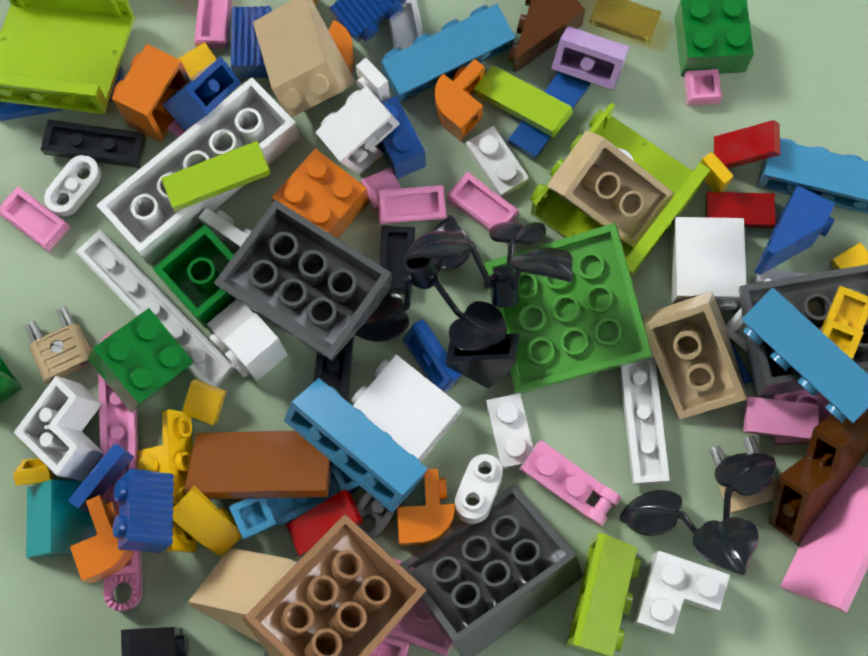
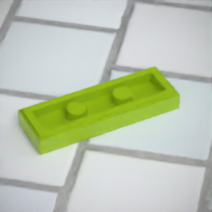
[474,65,573,138]
[161,140,271,212]

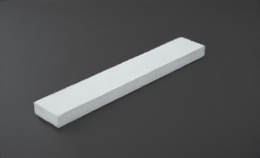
[75,230,236,388]

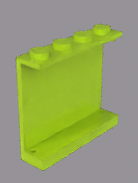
[0,0,135,114]
[530,102,711,278]

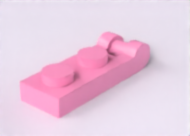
[519,440,621,528]

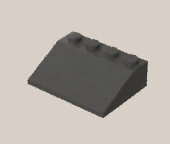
[214,199,393,361]
[739,264,868,398]
[399,484,583,656]

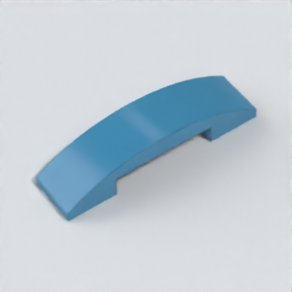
[229,463,361,540]

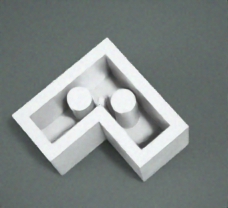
[316,86,400,176]
[207,299,288,382]
[14,376,103,480]
[632,551,730,636]

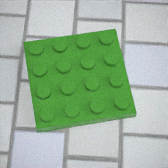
[484,223,653,394]

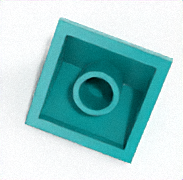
[26,480,97,559]

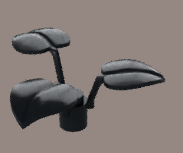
[355,215,507,352]
[406,221,573,308]
[620,453,776,576]

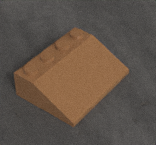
[242,514,427,656]

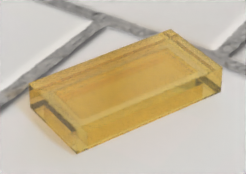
[589,0,661,44]

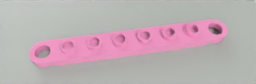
[98,331,143,612]

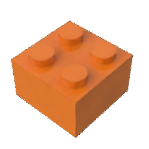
[112,44,190,143]
[271,148,370,239]

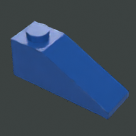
[754,185,835,275]

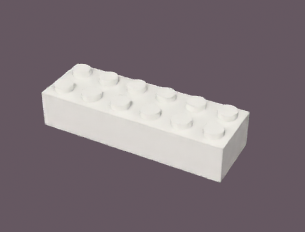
[97,77,300,265]

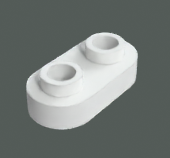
[44,155,102,217]
[455,454,503,524]

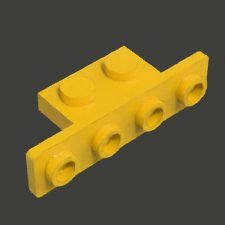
[137,409,197,553]

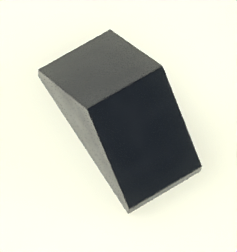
[446,333,520,389]

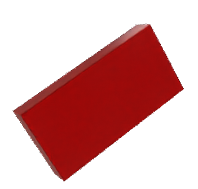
[714,120,781,169]
[705,192,776,229]
[286,489,363,557]

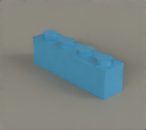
[380,4,516,103]
[757,138,868,214]
[741,287,868,423]
[284,378,428,513]

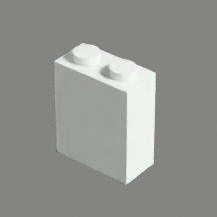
[670,217,747,311]
[352,355,462,462]

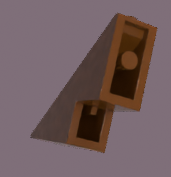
[508,0,585,73]
[768,409,868,543]

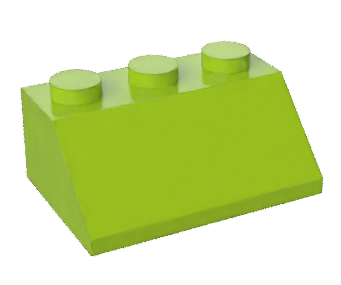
[566,532,641,656]

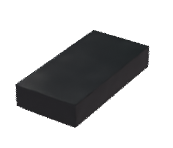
[380,226,415,295]

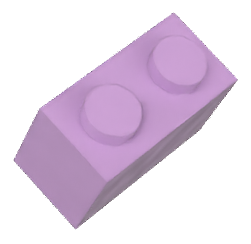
[551,26,630,90]

